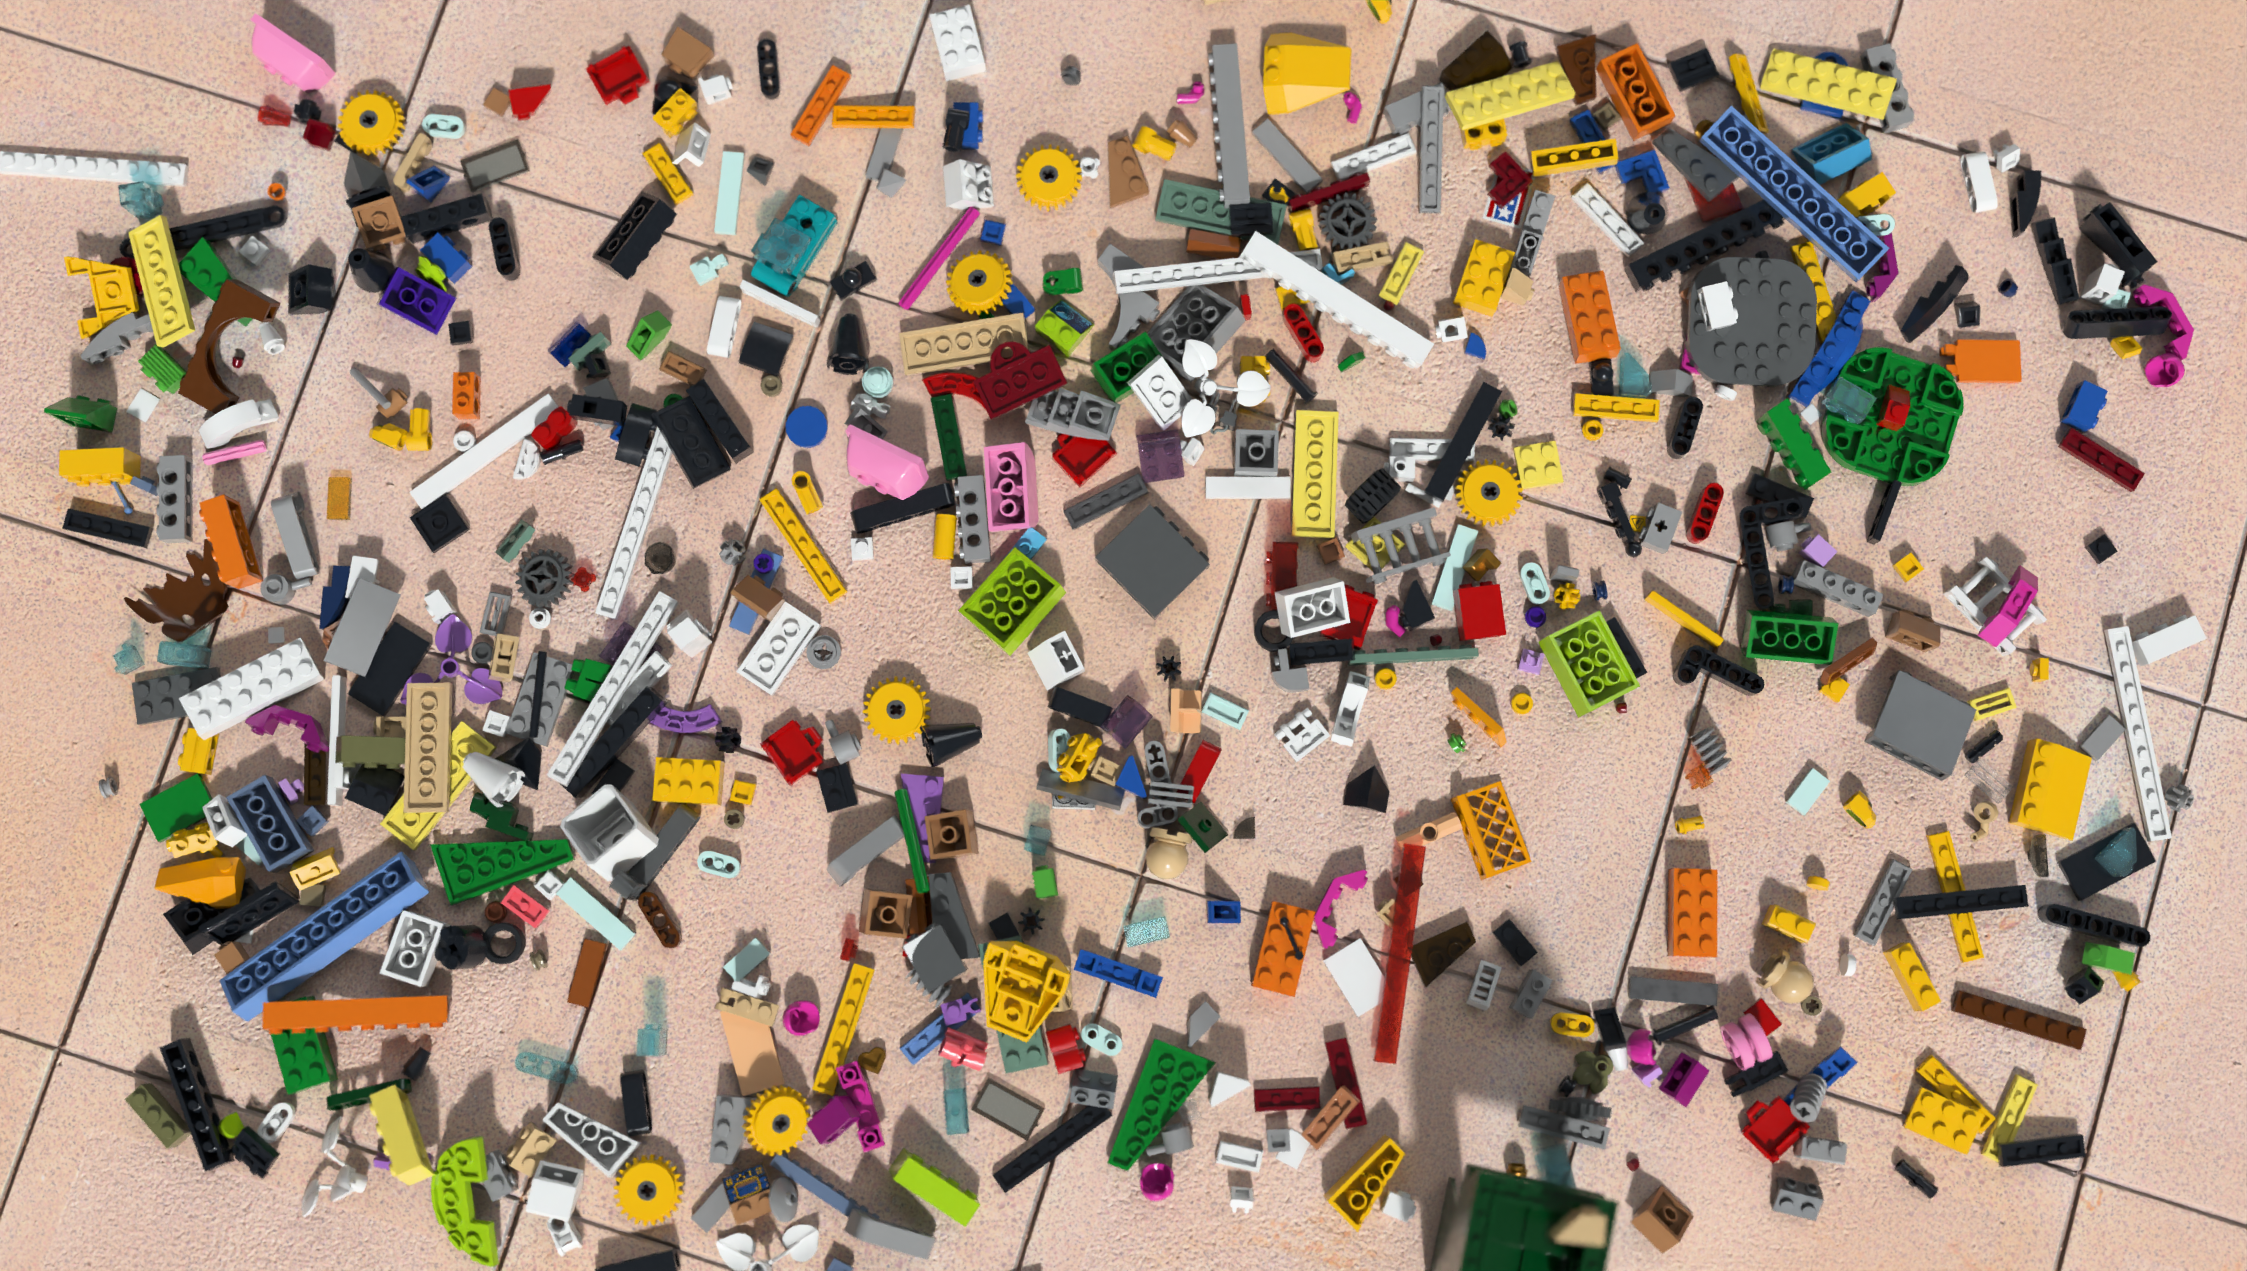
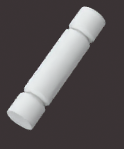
[1405,483,1442,508]

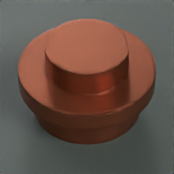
[485,901,507,923]

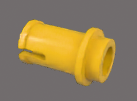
[1675,815,1705,835]

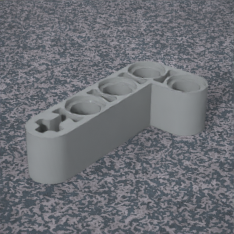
[271,492,319,580]
[1137,741,1178,829]
[826,815,904,887]
[844,1209,936,1260]

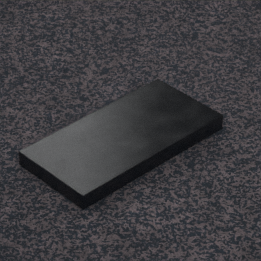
[651,396,731,489]
[348,622,432,717]
[2057,823,2156,901]
[199,881,299,945]

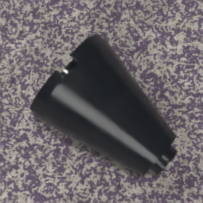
[1626,192,1668,234]
[348,248,395,293]
[827,314,869,375]
[920,723,982,767]

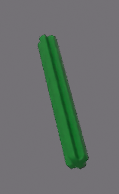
[894,789,930,893]

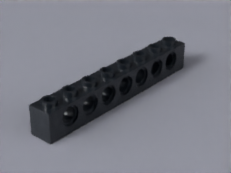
[1624,200,1785,292]

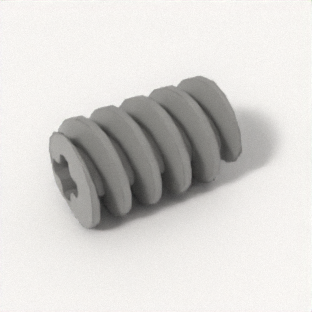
[1689,727,1732,776]
[905,968,952,1008]
[1790,1074,1827,1122]

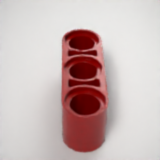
[1283,304,1324,363]
[1686,483,1724,544]
[1176,739,1222,804]

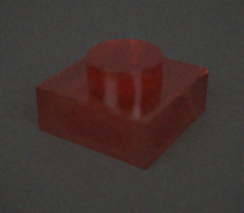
[840,938,859,961]

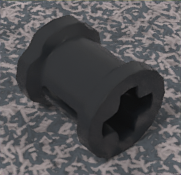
[1509,41,1532,68]

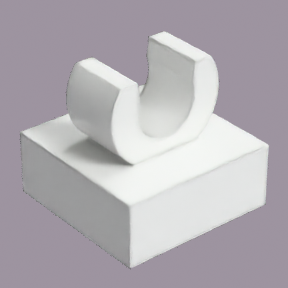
[1993,144,2020,173]
[1177,437,1205,466]
[1230,1186,1253,1213]

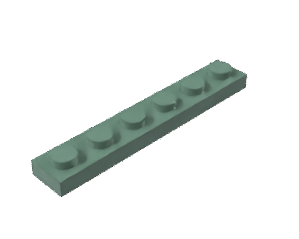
[1348,645,1479,666]

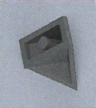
[344,151,391,199]

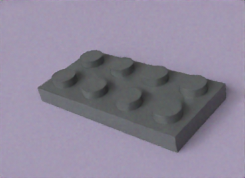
[132,667,221,725]

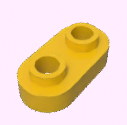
[1550,1012,1595,1037]

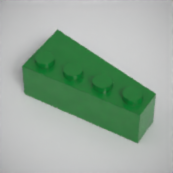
[179,237,252,327]
[1756,398,1831,490]

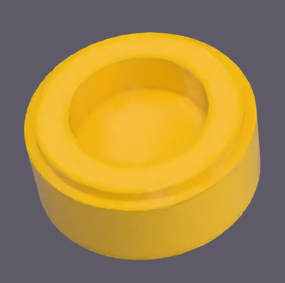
[1375,668,1397,690]
[1510,693,1533,715]
[1806,876,1830,891]

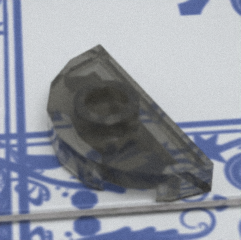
[2028,834,2049,878]

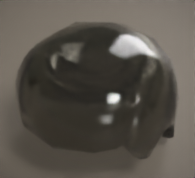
[644,542,677,574]

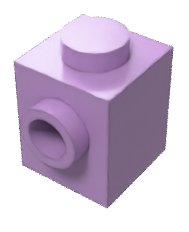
[1799,534,1838,567]

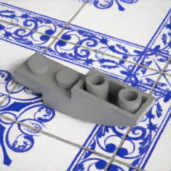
[1510,190,1555,276]
[81,312,153,364]

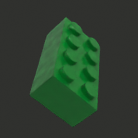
[1741,610,1839,665]
[270,996,338,1095]

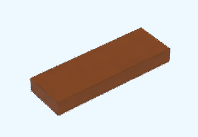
[1820,637,1878,685]
[567,939,607,1008]

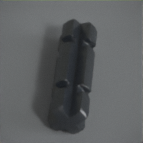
[1965,730,2003,763]

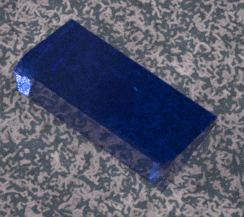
[548,322,592,367]

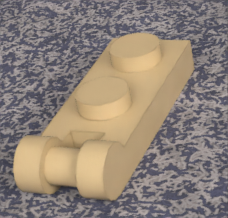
[393,133,432,192]
[1332,242,1393,275]
[715,987,780,1027]

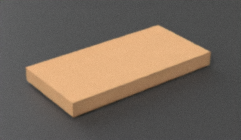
[720,999,786,1096]

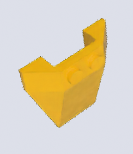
[1263,32,1352,115]
[983,941,1071,1042]

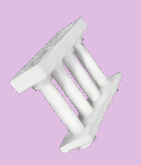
[1943,557,2047,656]

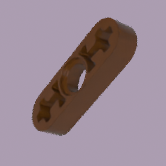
[638,892,682,948]

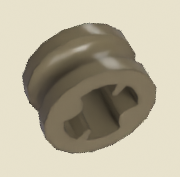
[724,809,745,829]
[529,949,548,971]
[1801,996,1822,1016]

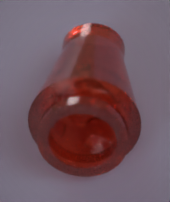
[258,105,291,127]

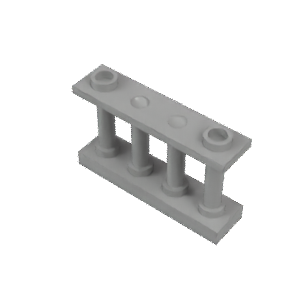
[1351,507,1451,584]

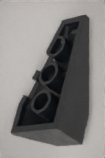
[163,877,260,955]

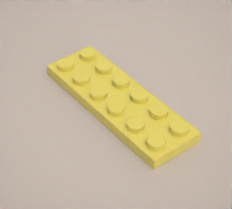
[1760,48,1897,120]
[1445,61,1576,130]
[128,215,196,348]
[1291,410,1339,538]
[380,721,497,850]

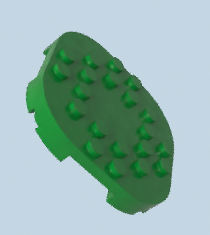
[1821,347,1964,486]

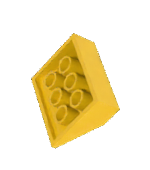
[2008,738,2092,841]

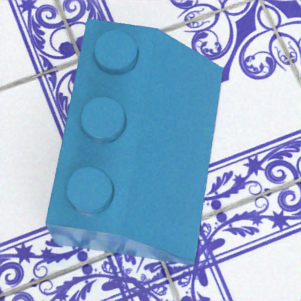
[1792,123,1872,185]

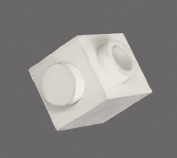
[1384,456,1415,482]
[1380,1190,1416,1223]

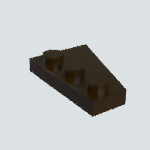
[1407,922,1476,988]

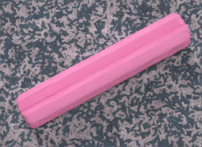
[202,440,267,465]

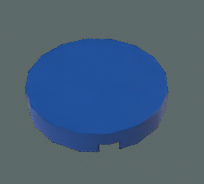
[786,406,828,448]

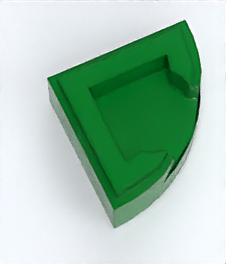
[1337,352,1366,372]

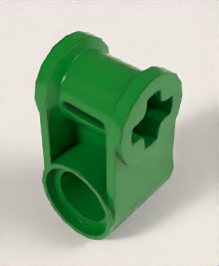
[1043,268,1083,296]

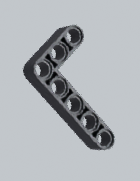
[1740,498,1803,611]

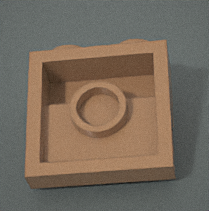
[352,196,407,251]

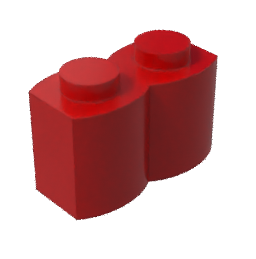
[531,406,578,451]
[1045,1024,1086,1074]

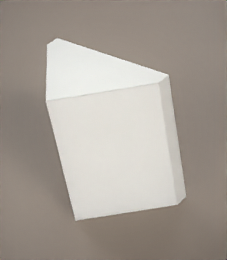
[1209,1071,1251,1107]

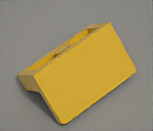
[289,847,341,891]

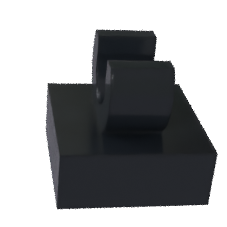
[582,354,611,378]

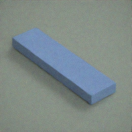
[729,549,783,635]
[900,993,982,1065]

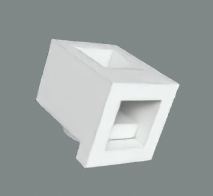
[698,75,733,105]
[1435,315,1468,342]
[424,589,458,625]

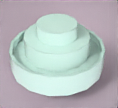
[862,367,893,398]

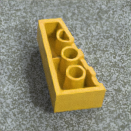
[1813,172,1896,246]
[1323,1134,1405,1232]

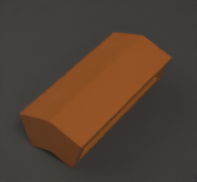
[1186,229,1242,259]
[905,877,933,934]

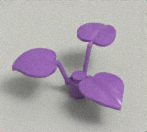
[400,614,503,705]

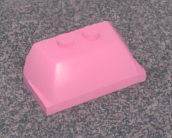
[251,13,336,93]
[845,424,929,500]
[984,442,1039,532]

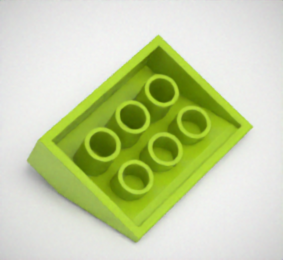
[958,547,1066,656]
[1538,610,1640,718]

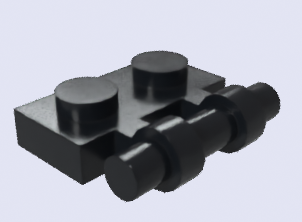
[230,1126,280,1179]

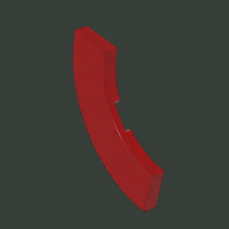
[922,372,989,415]

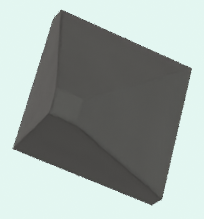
[747,156,774,186]

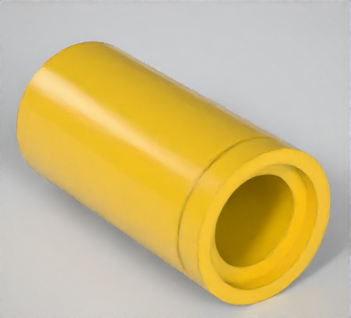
[932,514,957,560]

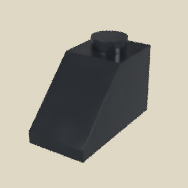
[1400,580,1435,631]

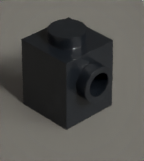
[2064,966,2104,1005]

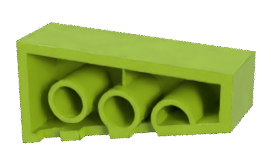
[888,1148,980,1227]

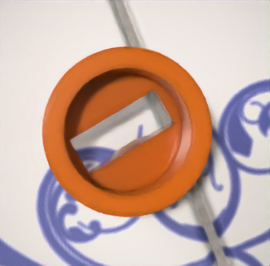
[267,183,286,201]

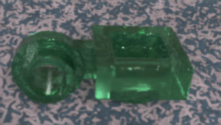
[1770,599,1813,615]

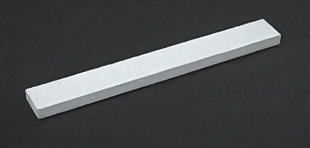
[409,393,558,509]

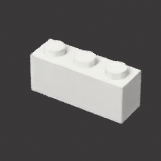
[2132,614,2207,666]

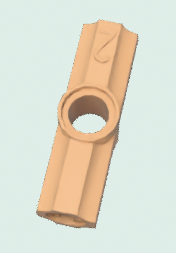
[1395,811,1463,854]

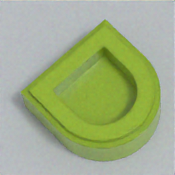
[219,1112,245,1138]

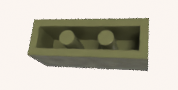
[335,735,406,769]
[125,1083,191,1149]

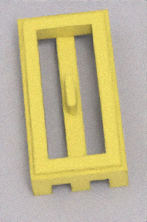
[1967,687,2017,721]

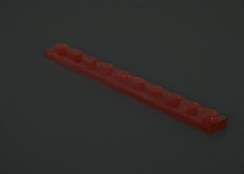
[1373,843,1426,1064]

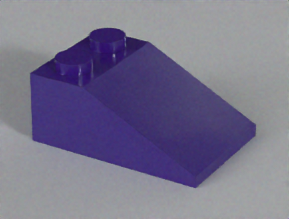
[376,267,456,335]

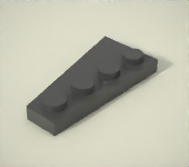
[1652,128,1739,202]

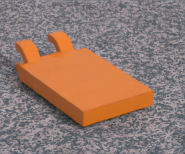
[1939,340,2022,383]

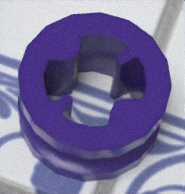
[754,554,774,574]

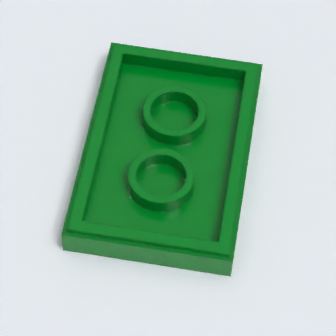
[139,773,212,842]

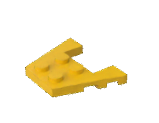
[64,256,140,339]

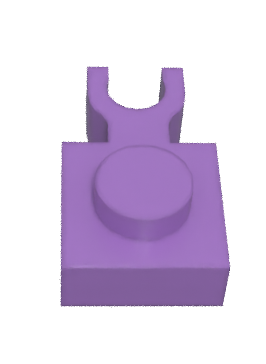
[941,998,981,1026]

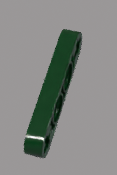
[326,1079,412,1111]

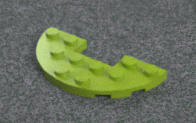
[431,1137,499,1267]

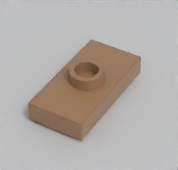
[659,351,707,386]

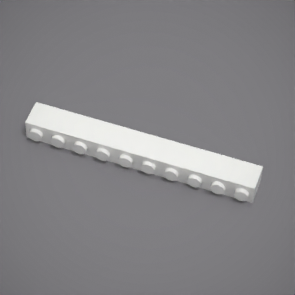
[1240,231,1434,369]

